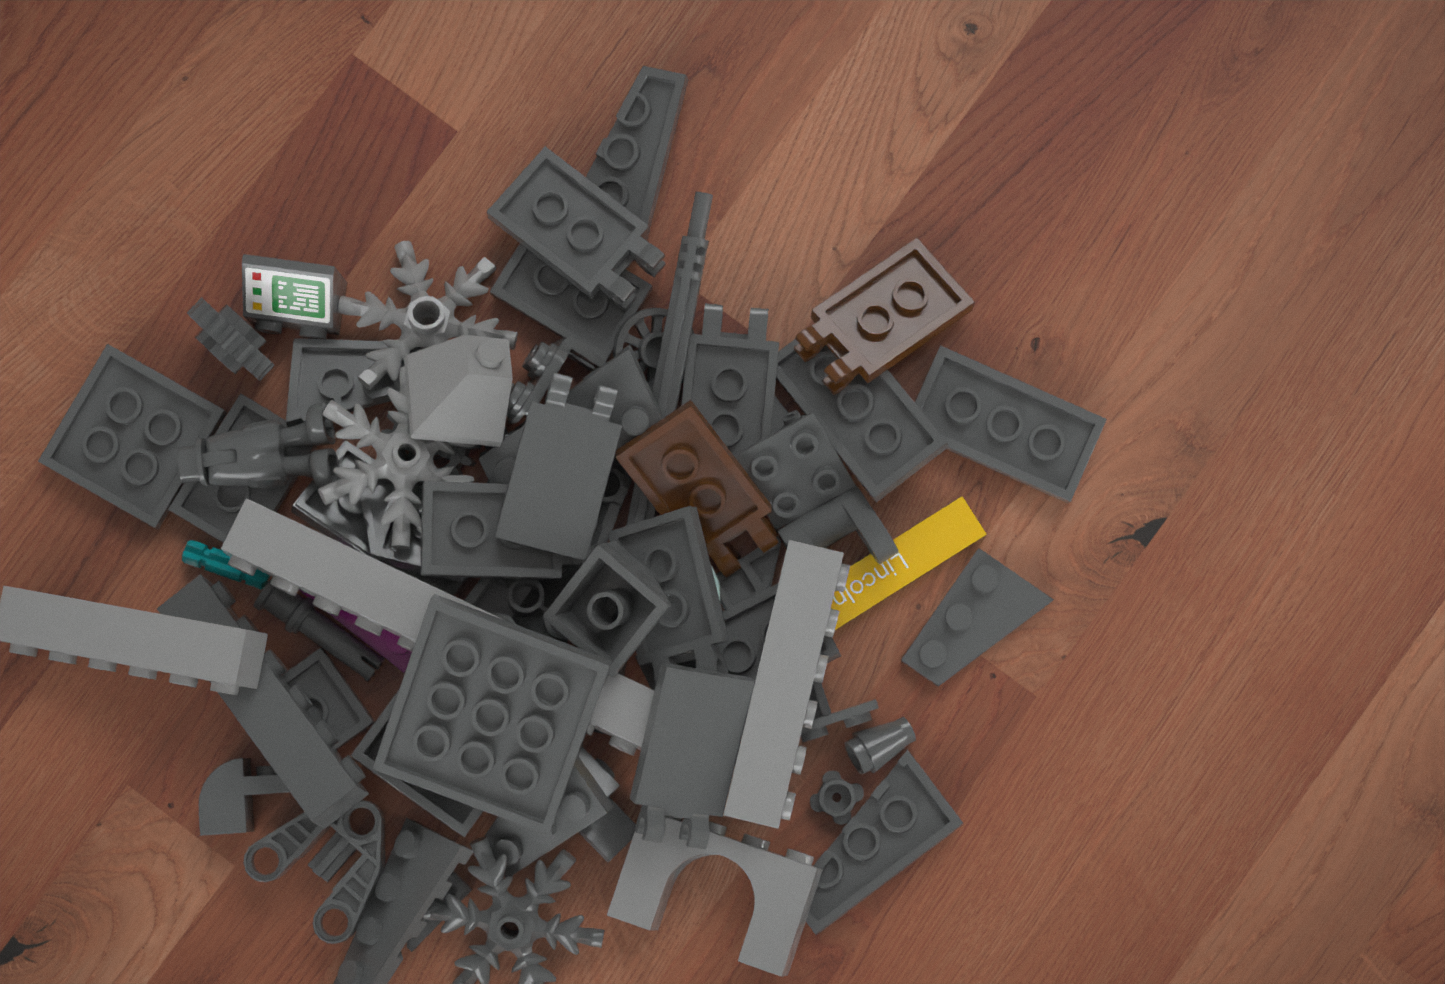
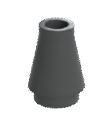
[844,717,916,775]

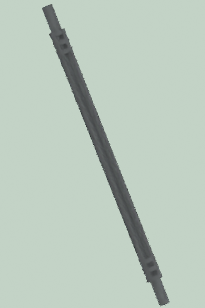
[593,191,713,734]

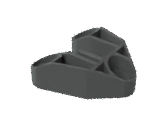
[243,800,386,944]

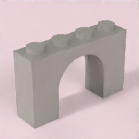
[607,815,823,977]

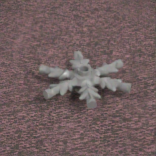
[338,241,518,390]
[318,366,475,549]

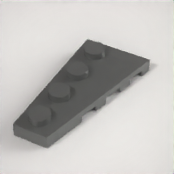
[806,749,964,936]
[333,818,474,984]

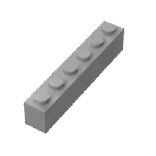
[723,540,850,829]
[0,586,268,695]

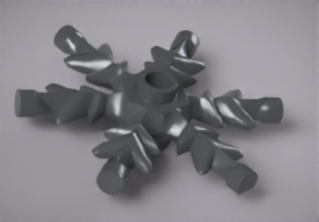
[423,836,605,984]

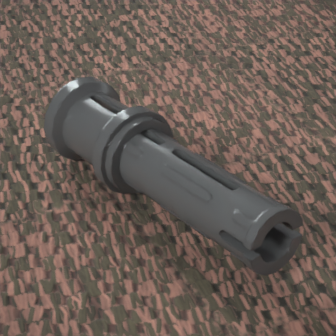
[253,579,385,682]

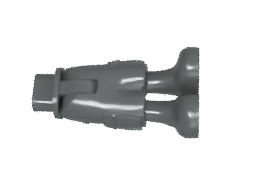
[178,403,338,489]

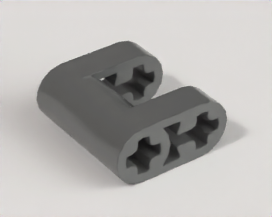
[777,484,899,564]

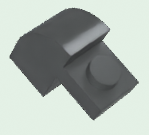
[199,758,290,836]

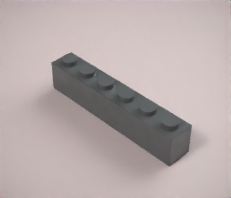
[157,574,369,829]

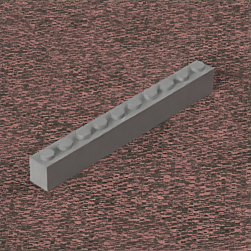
[221,498,655,756]

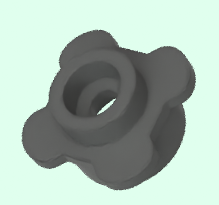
[810,770,864,825]

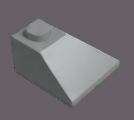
[404,335,513,447]

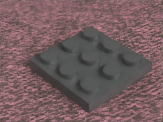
[38,344,227,529]

